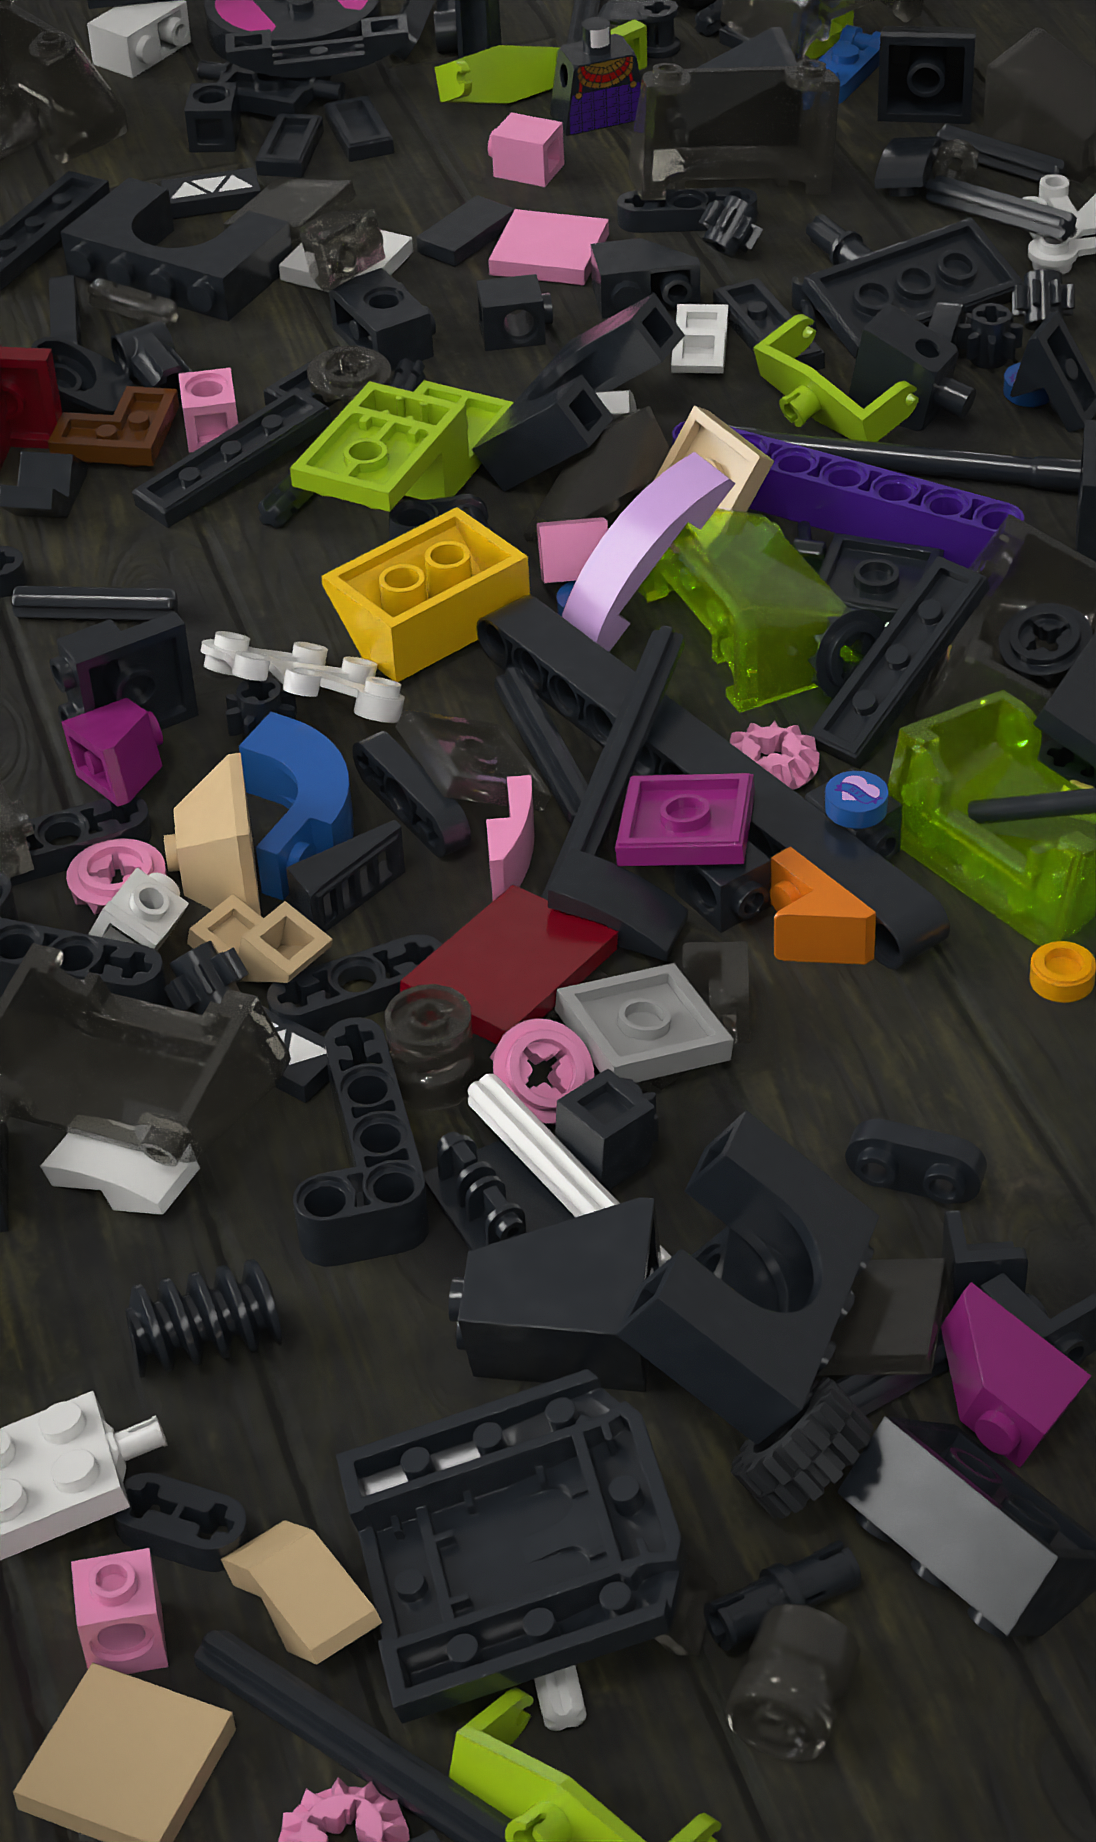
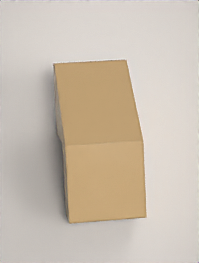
[187,894,333,983]
[221,1520,382,1665]

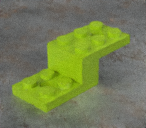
[290,380,514,512]

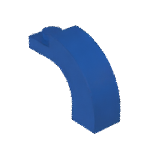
[239,712,354,900]

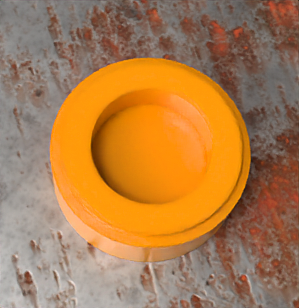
[1029,941,1096,1003]

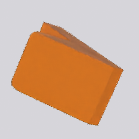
[770,846,876,965]

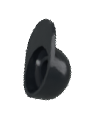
[31,337,134,415]

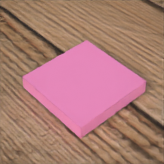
[489,209,609,286]

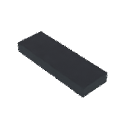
[713,278,825,370]

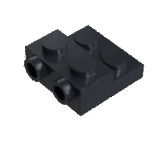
[49,611,199,730]

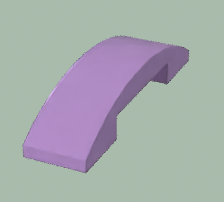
[562,452,735,652]

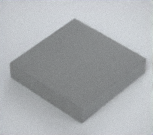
[555,963,734,1083]

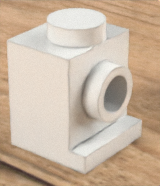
[88,868,189,951]

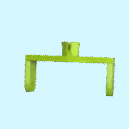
[434,45,560,104]
[753,314,919,442]
[449,1687,722,1842]

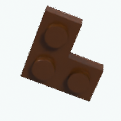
[48,386,179,467]

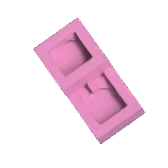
[486,775,535,901]

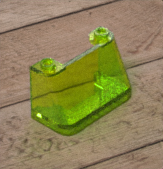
[637,508,858,713]
[887,690,1096,946]

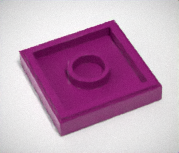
[615,773,755,866]

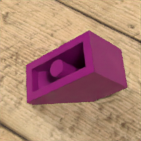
[61,698,163,807]
[941,1282,1091,1468]

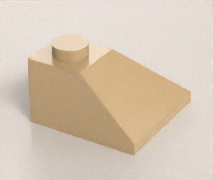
[164,753,261,916]

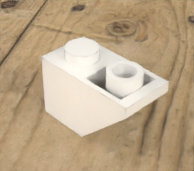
[87,0,191,78]

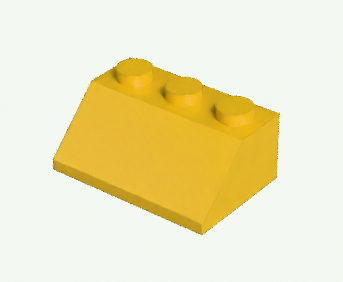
[321,507,530,682]

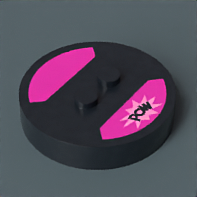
[204,0,382,61]

